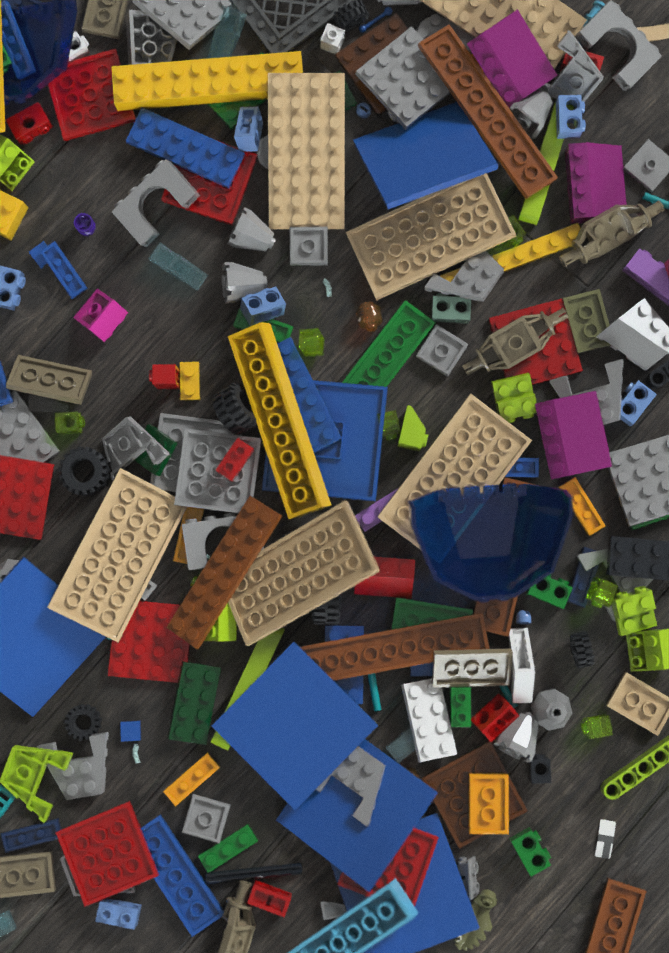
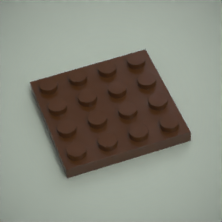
[335,13,408,116]
[421,741,528,848]

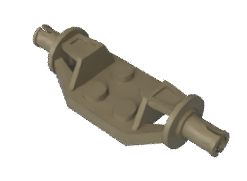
[559,200,665,267]
[462,307,569,376]
[218,880,256,953]

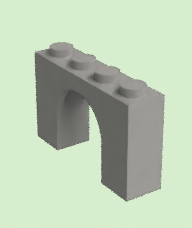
[575,0,662,91]
[111,159,201,247]
[182,513,264,571]

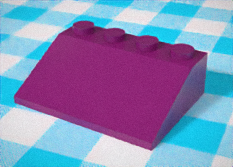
[467,9,558,108]
[565,142,626,224]
[535,391,612,479]

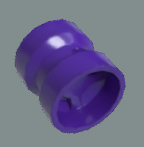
[74,213,96,236]

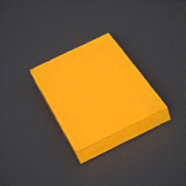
[469,773,509,834]

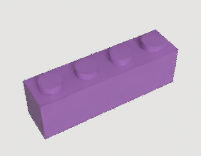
[622,248,669,306]

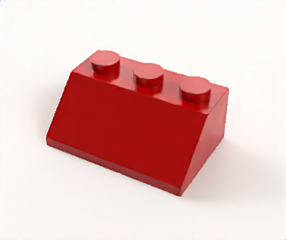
[354,557,415,599]

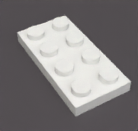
[401,679,457,763]

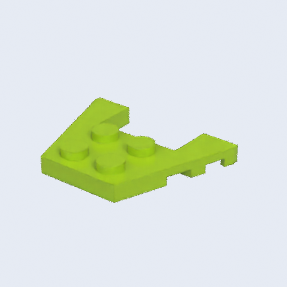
[0,745,73,823]

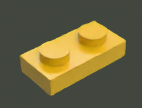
[180,362,200,401]

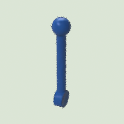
[359,7,392,33]

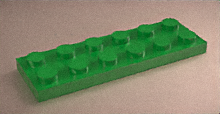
[342,300,436,387]

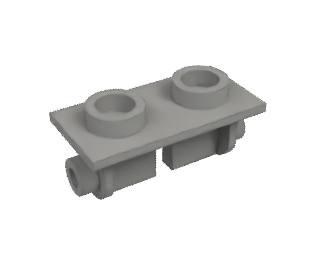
[457,856,479,900]

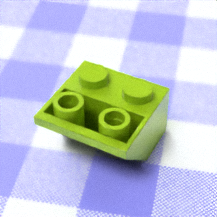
[0,135,35,191]
[204,603,236,642]
[626,629,669,672]

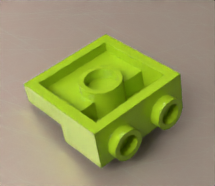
[491,373,537,423]
[610,586,657,636]

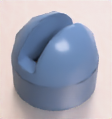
[356,102,371,119]
[516,610,531,624]

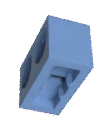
[556,95,586,139]
[234,107,263,152]
[0,266,26,311]
[240,287,286,326]
[620,380,657,426]
[95,897,142,930]

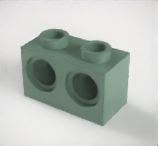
[431,293,471,324]

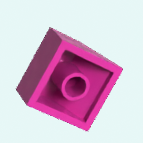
[73,289,128,342]

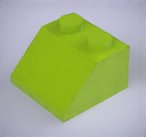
[397,405,428,452]

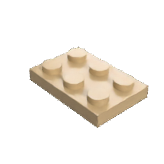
[606,672,669,736]

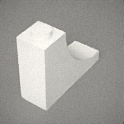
[508,628,535,703]

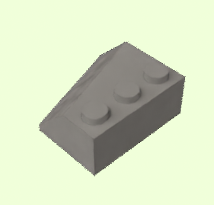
[126,10,177,65]
[596,298,669,371]

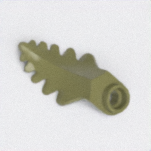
[455,890,497,950]

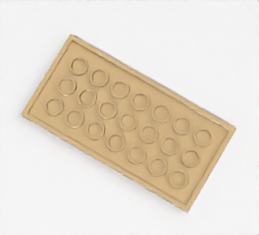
[420,0,587,69]
[268,73,345,229]
[346,173,516,300]
[377,394,532,563]
[47,468,187,642]
[228,501,380,646]

